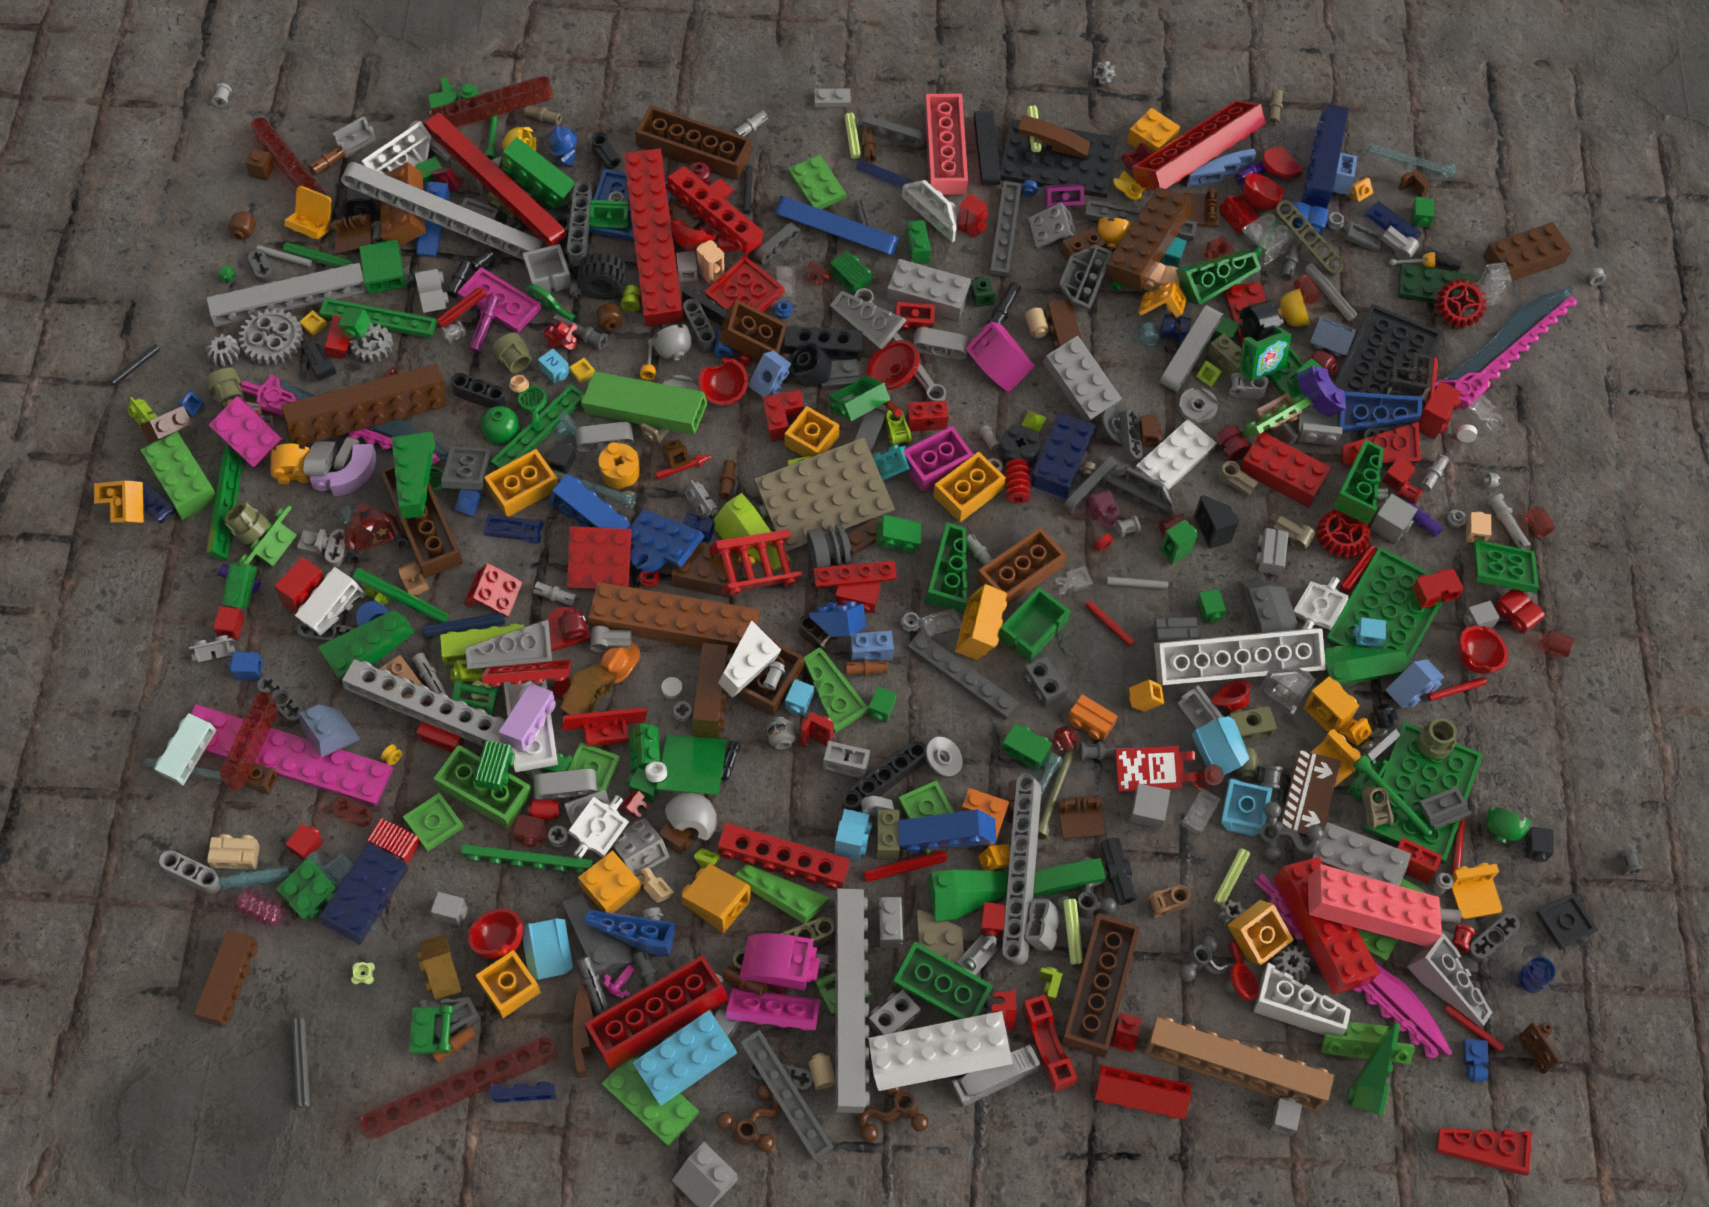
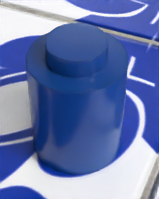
[714,330,734,359]

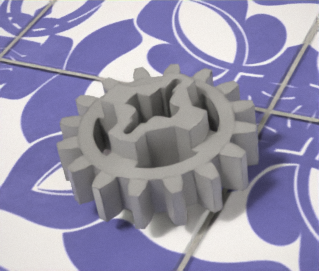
[350,323,393,363]

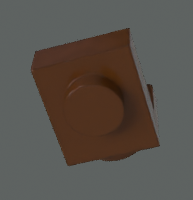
[1398,169,1431,197]

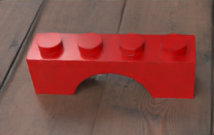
[1022,995,1077,1093]

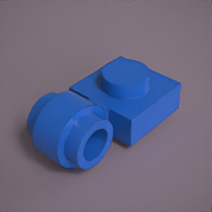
[1463,1039,1489,1083]

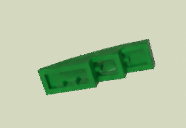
[1017,858,1105,898]

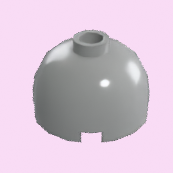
[652,325,692,361]

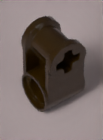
[798,614,838,652]

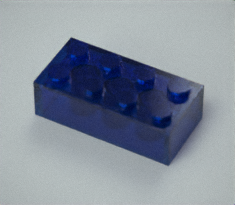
[1030,412,1096,499]
[320,842,408,945]

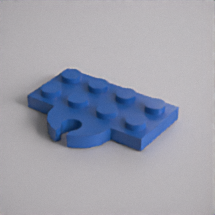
[629,509,705,572]

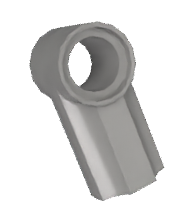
[1380,225,1419,260]
[590,626,632,653]

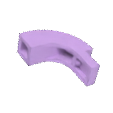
[310,444,376,497]

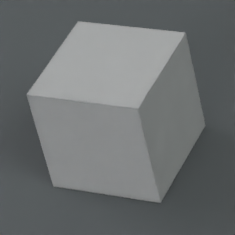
[1370,494,1418,544]
[1129,784,1170,829]

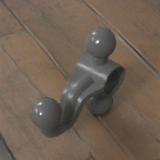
[1260,801,1324,861]
[1056,856,1117,918]
[1178,935,1242,996]

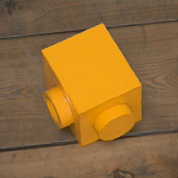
[1129,680,1164,712]

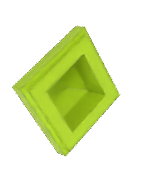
[1196,360,1222,387]
[1021,410,1047,433]
[694,848,721,869]

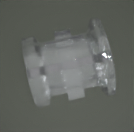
[441,321,466,345]

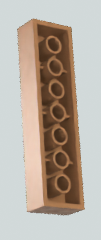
[1144,1017,1334,1112]

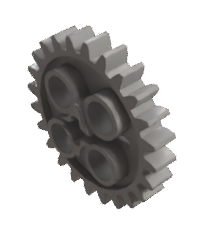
[238,308,303,365]

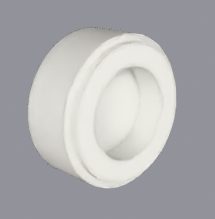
[1457,424,1477,442]
[661,677,683,699]
[645,762,667,782]

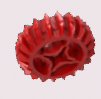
[1435,278,1487,329]
[1316,509,1371,560]

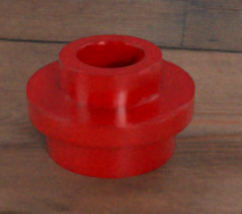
[639,570,660,587]

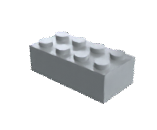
[887,259,971,322]
[1043,336,1122,425]
[1312,822,1411,886]

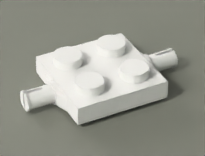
[1294,577,1348,630]
[568,795,629,859]

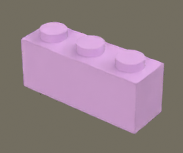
[499,683,556,752]

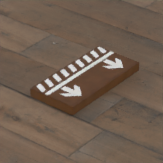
[1280,749,1341,837]

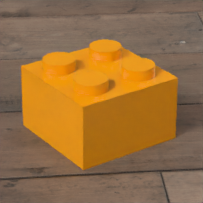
[1127,108,1181,153]
[785,406,840,457]
[1303,676,1360,733]
[578,850,642,913]
[1227,900,1294,965]
[475,950,541,1018]

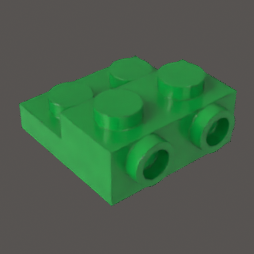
[276,858,340,921]

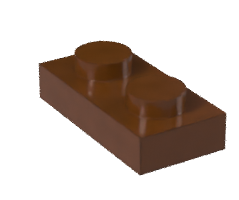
[847,518,878,555]

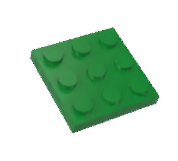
[1473,539,1539,593]

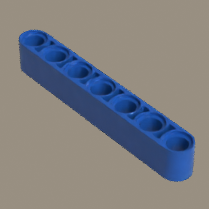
[775,196,899,256]

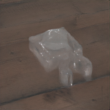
[1467,395,1503,430]
[1054,566,1093,594]

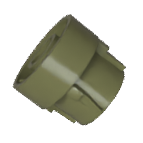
[492,333,533,373]
[204,368,244,408]
[225,502,269,545]
[1417,718,1457,759]

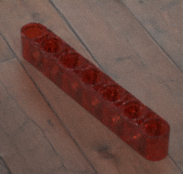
[428,76,554,128]
[251,117,327,196]

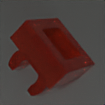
[807,261,831,285]

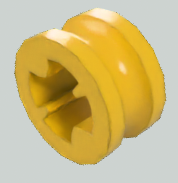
[381,744,402,765]

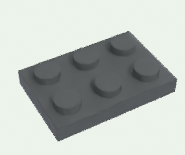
[441,447,491,490]

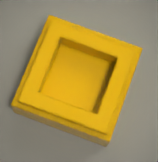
[299,310,327,336]
[569,358,596,384]

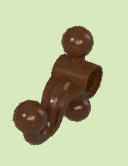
[716,1083,782,1152]
[858,1086,929,1142]

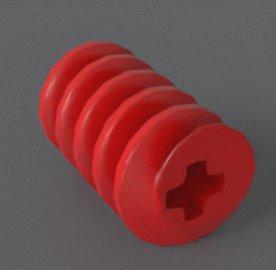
[1005,459,1031,504]

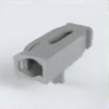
[952,1044,1040,1107]

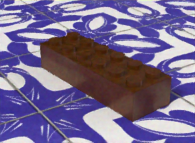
[635,105,752,180]
[1106,187,1192,290]
[379,465,463,578]
[1061,914,1140,1058]

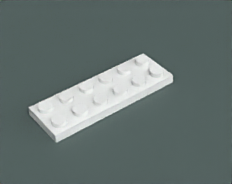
[504,679,558,772]

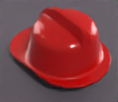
[1211,680,1252,713]

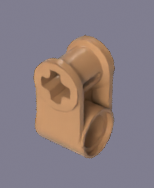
[1146,885,1191,918]

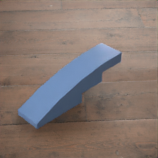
[1186,149,1256,187]

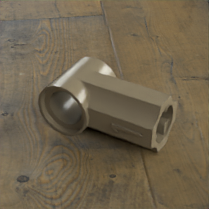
[1218,461,1259,497]
[1273,516,1316,551]

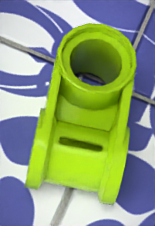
[885,409,912,446]

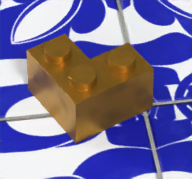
[561,664,617,714]
[417,934,461,1000]

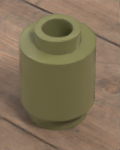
[1237,748,1258,781]

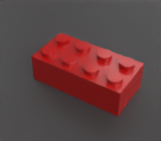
[1240,432,1332,508]

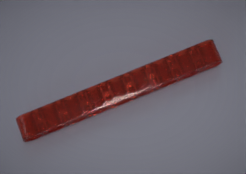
[360,1037,556,1139]

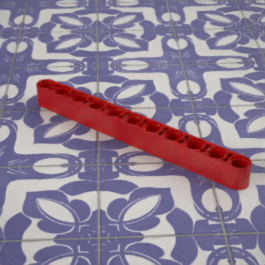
[423,112,567,247]

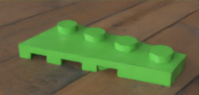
[1240,395,1312,438]
[804,647,868,733]
[735,864,830,924]

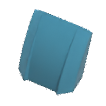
[1192,716,1249,777]
[1221,779,1273,836]
[522,918,573,979]

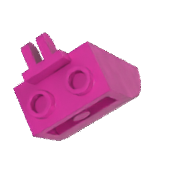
[965,322,1035,393]
[739,933,820,990]

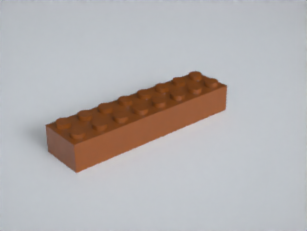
[588,582,760,653]

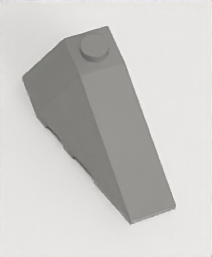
[1407,933,1492,1027]

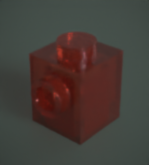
[513,814,548,848]

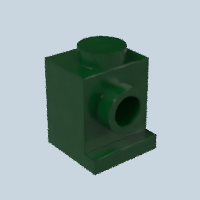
[970,276,995,307]

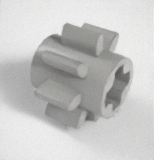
[1093,61,1116,84]
[1218,899,1246,926]

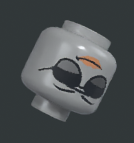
[767,717,796,750]

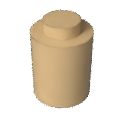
[1025,308,1049,338]
[808,1053,835,1090]

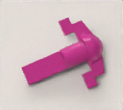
[603,965,635,999]

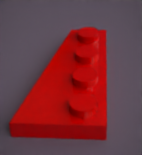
[1341,422,1421,466]
[1436,1128,1532,1176]

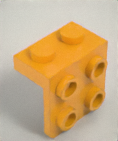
[284,186,332,239]
[1311,729,1361,788]
[1451,863,1502,919]

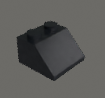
[1194,495,1239,549]

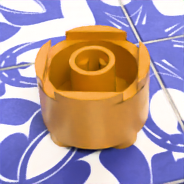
[598,442,640,489]
[270,444,310,485]

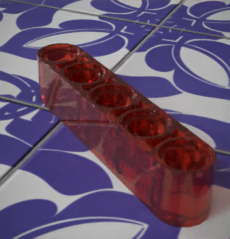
[220,692,278,791]

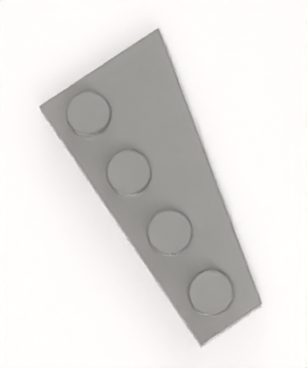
[830,291,906,349]
[465,619,552,669]

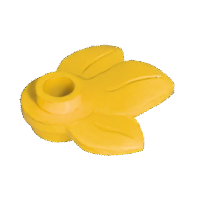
[1113,171,1146,200]

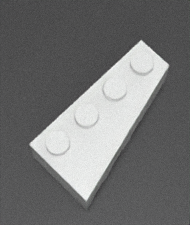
[1253,962,1351,1036]

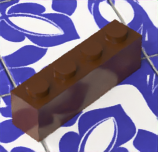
[1044,299,1082,350]
[194,930,258,1027]

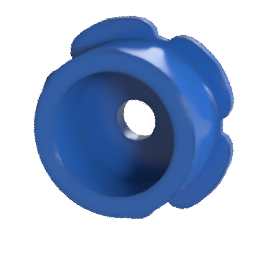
[1021,180,1038,197]
[774,301,793,319]

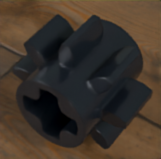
[1370,703,1398,729]

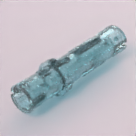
[220,865,290,890]

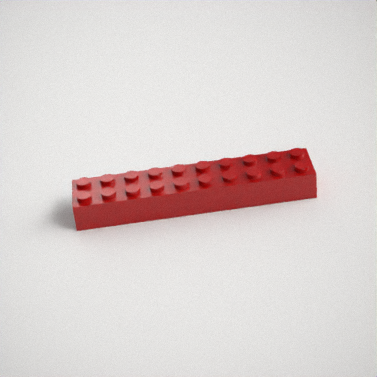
[624,148,684,327]

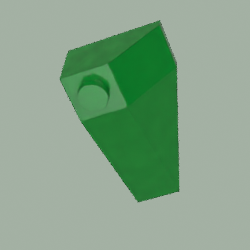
[1324,646,1410,687]

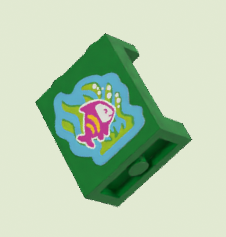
[1239,327,1291,381]

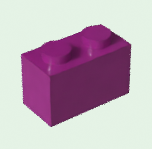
[1043,183,1084,207]

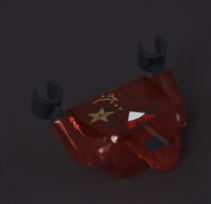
[343,503,408,565]

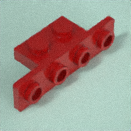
[814,561,897,588]
[561,707,647,746]

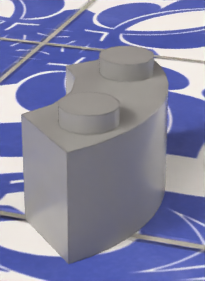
[415,267,449,313]

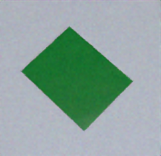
[656,734,727,795]

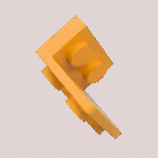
[1138,280,1187,317]

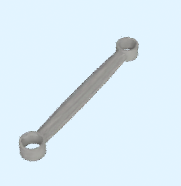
[855,288,946,402]

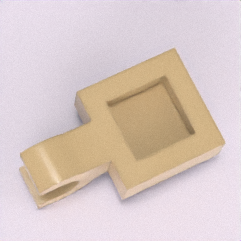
[636,867,674,903]

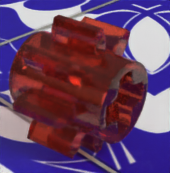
[1052,726,1079,752]

